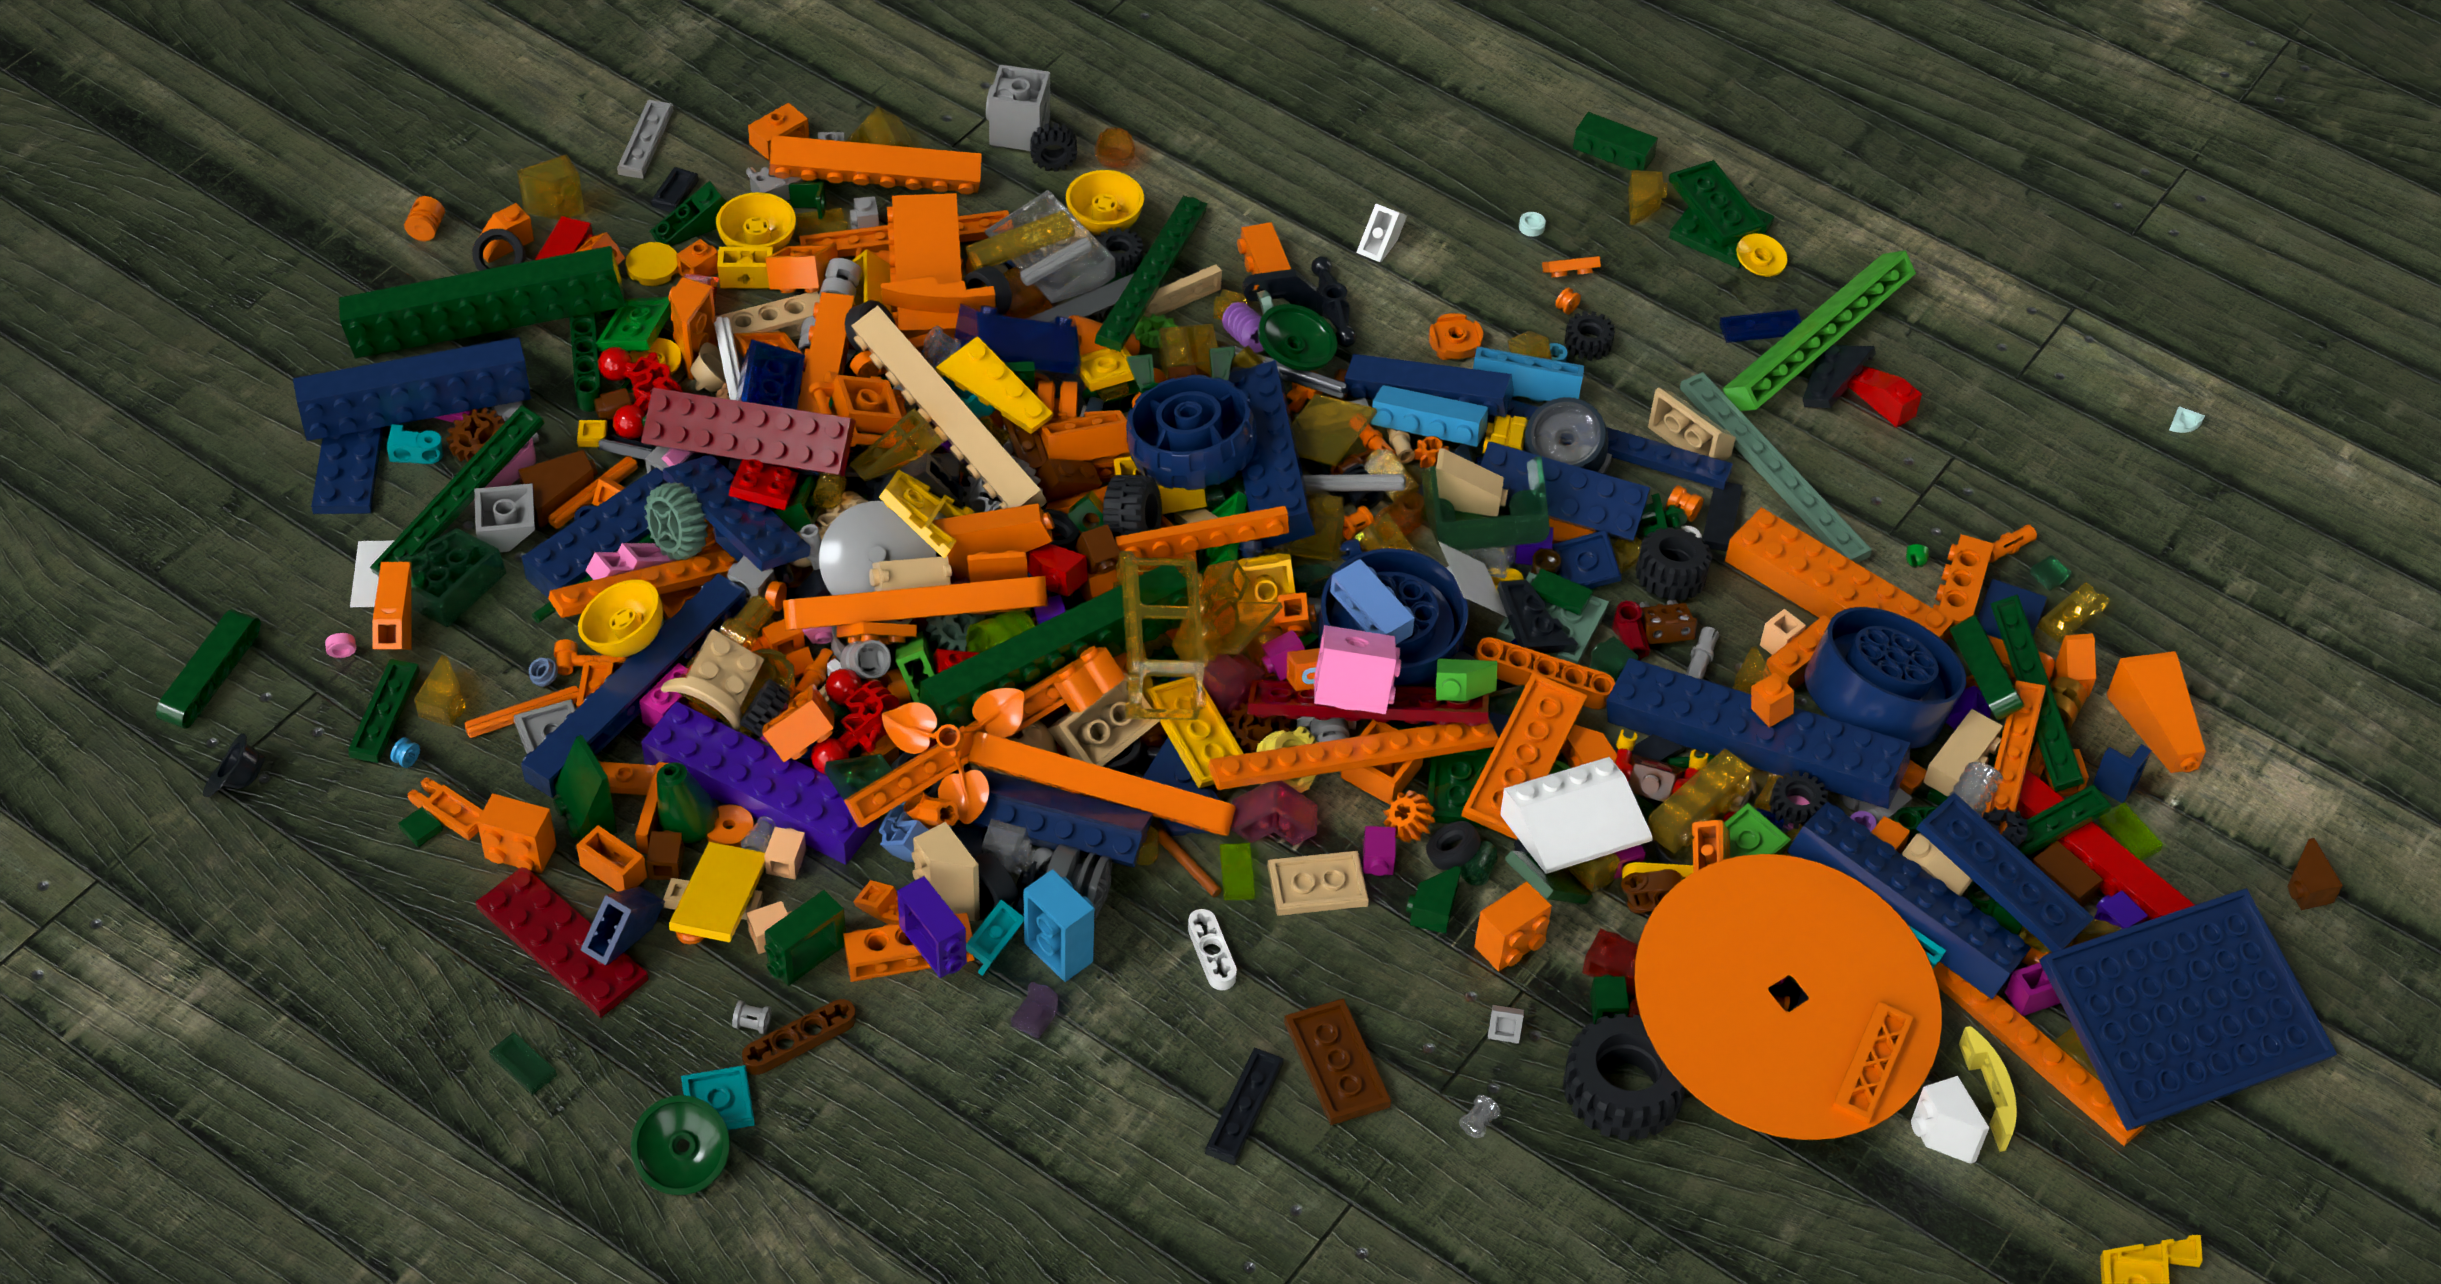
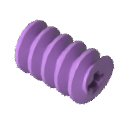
[1222,302,1264,353]

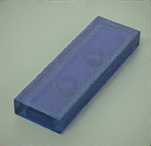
[1719,309,1802,343]

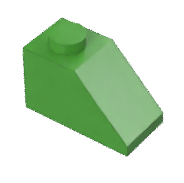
[1436,659,1497,701]

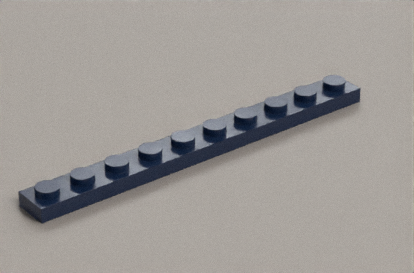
[1487,400,1733,490]

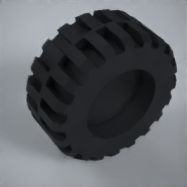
[1563,1014,1687,1140]

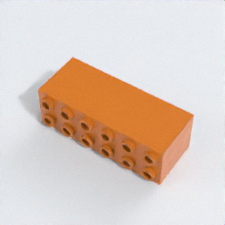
[887,193,965,357]

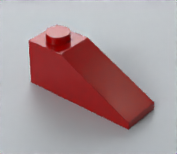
[1847,365,1922,428]
[1026,543,1088,597]

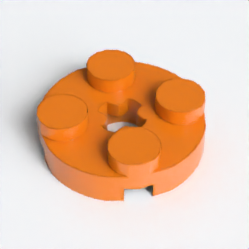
[1429,313,1483,360]

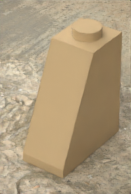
[1431,448,1508,517]

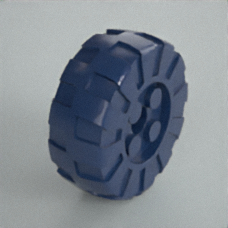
[1126,375,1257,490]

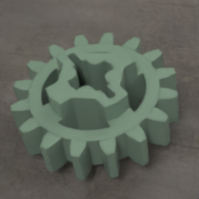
[925,613,989,653]

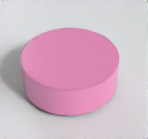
[325,633,356,658]

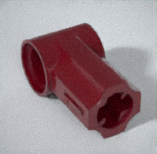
[1612,600,1650,661]

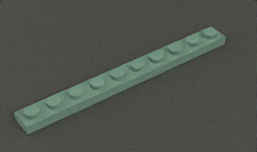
[1680,372,1872,563]

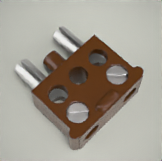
[1640,600,1697,644]

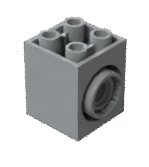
[986,65,1050,151]

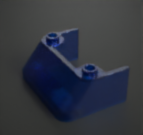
[953,303,1082,375]

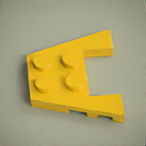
[879,470,975,558]
[2100,1235,2203,1284]

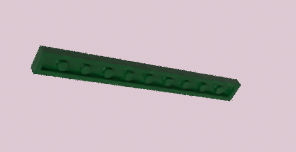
[1095,195,1208,352]

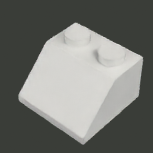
[1911,1076,1989,1164]

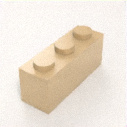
[1923,709,2003,797]

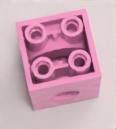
[1314,625,1401,714]

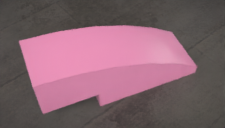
[586,543,677,580]

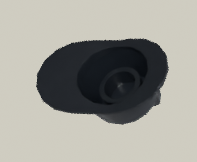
[203,733,265,797]

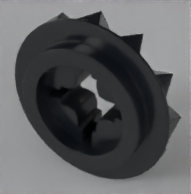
[1982,806,2028,847]

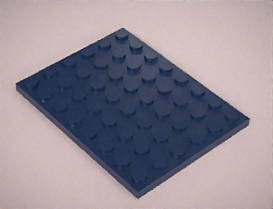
[2039,888,2337,1131]

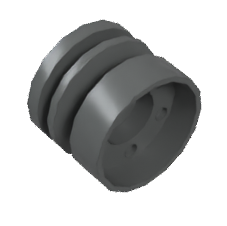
[1047,844,1112,920]

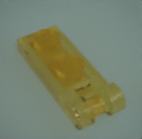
[2038,582,2110,643]

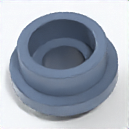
[529,658,558,687]

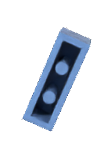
[1330,559,1415,644]

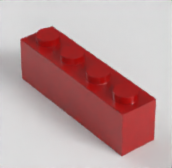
[535,216,595,260]

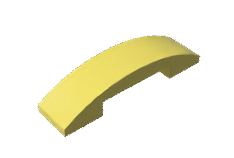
[1959,1026,2017,1152]

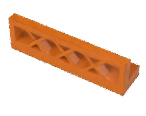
[1833,1001,1914,1123]

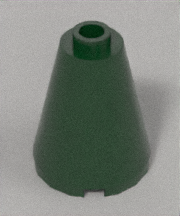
[657,762,719,843]

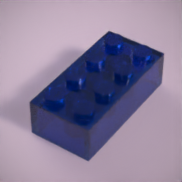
[736,339,805,410]

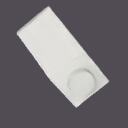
[1356,204,1407,262]

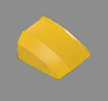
[1233,553,1295,630]

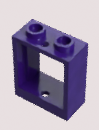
[897,876,967,978]

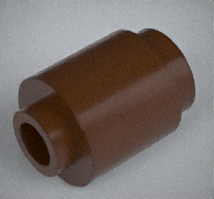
[594,388,636,421]

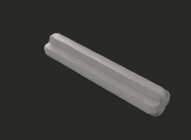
[1020,237,1092,286]

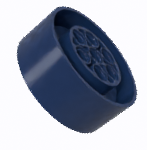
[1318,548,1468,687]
[1804,607,1966,749]

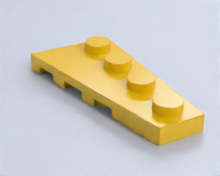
[935,336,1053,434]

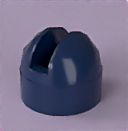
[1340,539,1362,562]

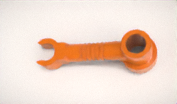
[554,639,629,675]

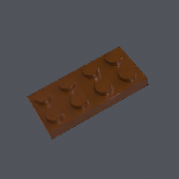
[1284,998,1391,1126]

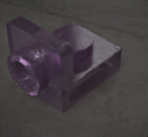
[1011,982,1058,1039]

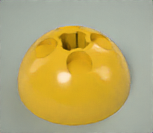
[1066,170,1144,236]
[716,192,796,253]
[578,579,663,657]

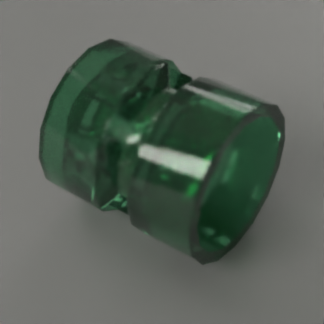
[1204,477,1247,512]

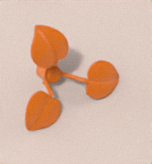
[882,688,1025,824]

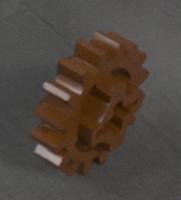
[446,408,505,462]
[1227,703,1291,753]

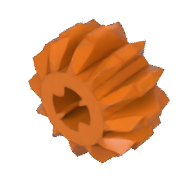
[1383,790,1436,843]

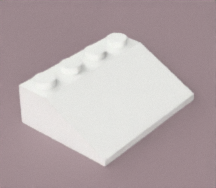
[1500,757,1653,874]

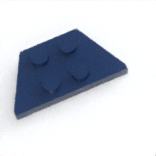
[1143,737,1237,837]

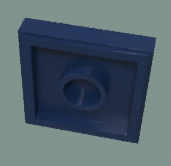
[1552,530,1622,589]

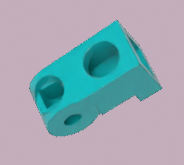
[387,424,443,464]

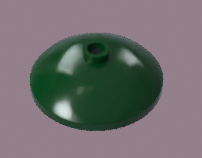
[1258,304,1337,371]
[630,1095,730,1195]

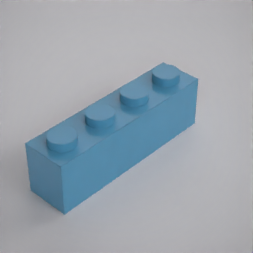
[1473,346,1584,402]
[1371,385,1489,447]

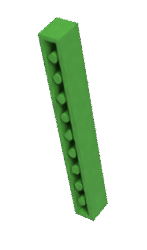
[1723,250,1916,411]

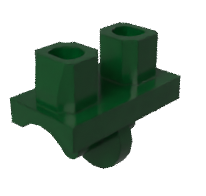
[1641,493,1687,537]

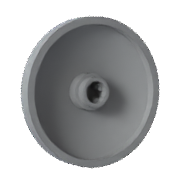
[819,501,936,595]

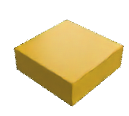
[577,420,608,447]

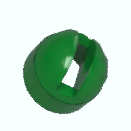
[1906,544,1929,568]

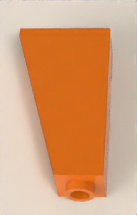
[932,503,1055,580]

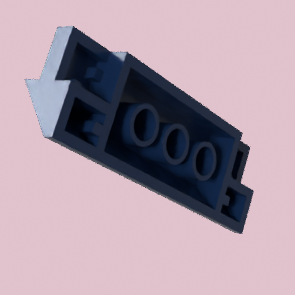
[959,769,1153,868]

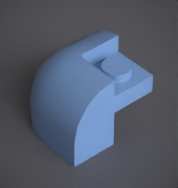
[879,801,952,862]

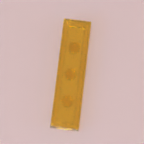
[966,210,1075,270]

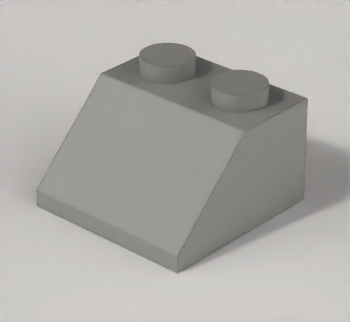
[474,483,535,554]

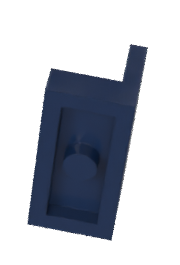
[2093,744,2152,804]

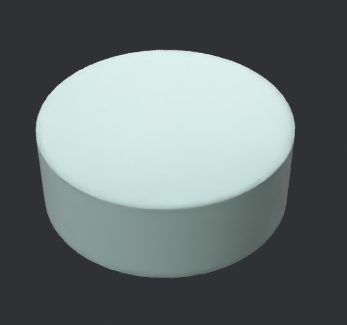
[1519,212,1546,237]

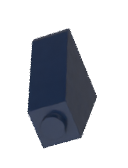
[580,886,665,965]

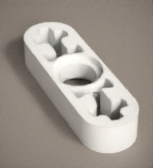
[1188,909,1237,990]

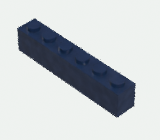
[1344,354,1514,417]

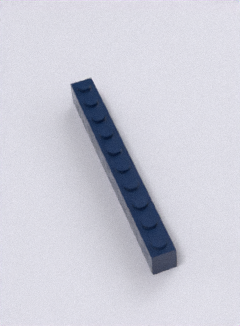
[521,573,748,798]

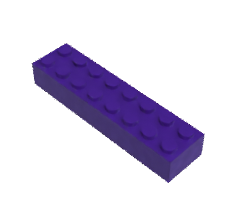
[641,701,879,865]

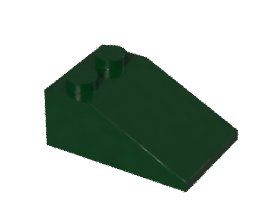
[553,735,617,841]

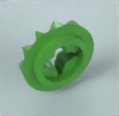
[1135,313,1178,348]

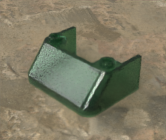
[1422,456,1550,551]

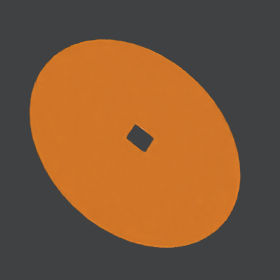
[1634,854,1942,1140]

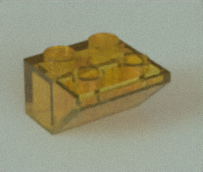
[845,106,915,148]
[1158,324,1218,378]

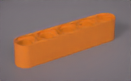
[1473,637,1615,710]

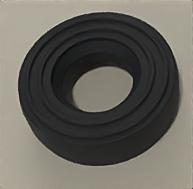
[1426,821,1481,870]

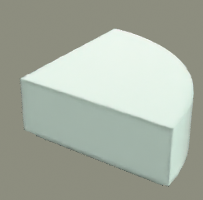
[2169,407,2205,433]

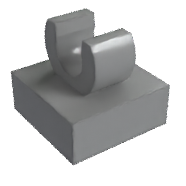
[1488,1005,1524,1043]

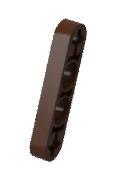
[742,999,856,1075]

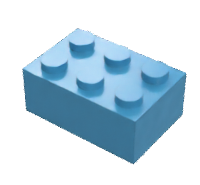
[1024,869,1095,982]

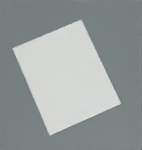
[350,540,427,608]
[1438,541,1507,617]

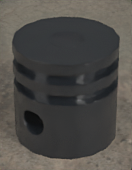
[1342,464,1384,510]

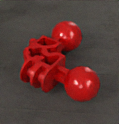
[598,347,683,439]
[811,668,899,775]

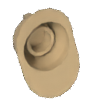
[690,343,726,393]

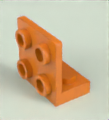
[967,550,1030,614]

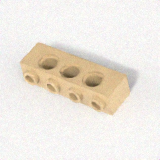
[715,292,820,350]

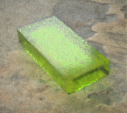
[2099,802,2163,861]
[1219,843,1255,900]

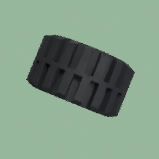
[1103,475,1162,539]
[1635,527,1712,600]

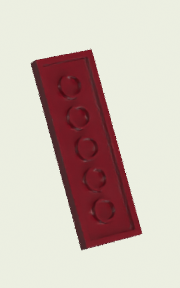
[475,867,649,1018]

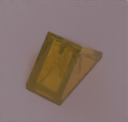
[1733,646,1772,694]

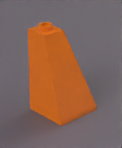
[2106,651,2206,773]

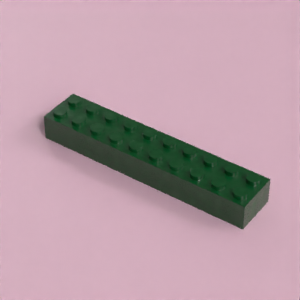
[339,246,625,358]
[920,561,1191,733]

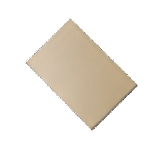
[1267,851,1369,916]

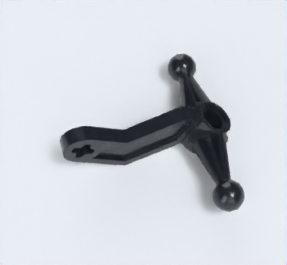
[1242,256,1357,347]

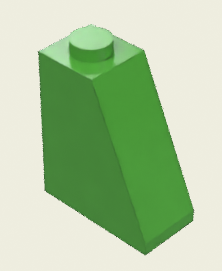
[896,631,936,703]

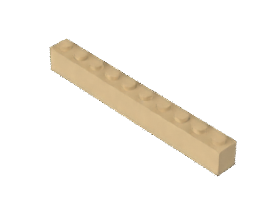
[851,305,1047,509]

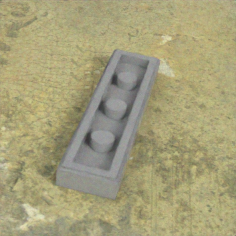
[617,100,673,179]

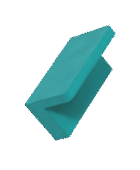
[966,900,1024,976]

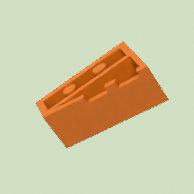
[1037,410,1129,461]

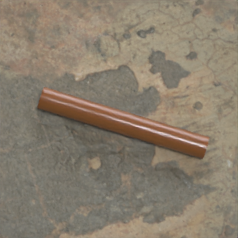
[1155,829,1222,898]

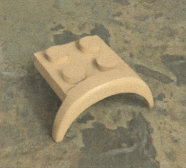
[660,629,764,732]

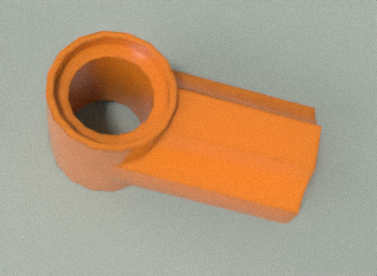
[903,791,959,830]

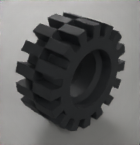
[1030,123,1077,172]
[1095,227,1143,276]
[1564,311,1615,361]
[740,679,790,737]
[1769,771,1828,829]

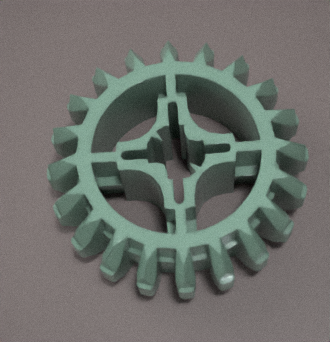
[644,482,708,560]

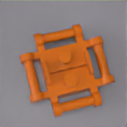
[809,371,917,451]

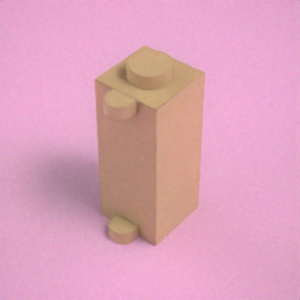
[869,556,952,591]

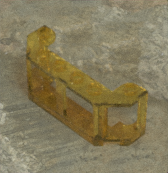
[1116,551,1209,720]

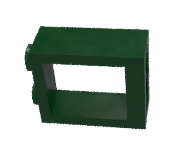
[764,890,846,986]

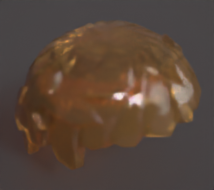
[1095,127,1135,168]

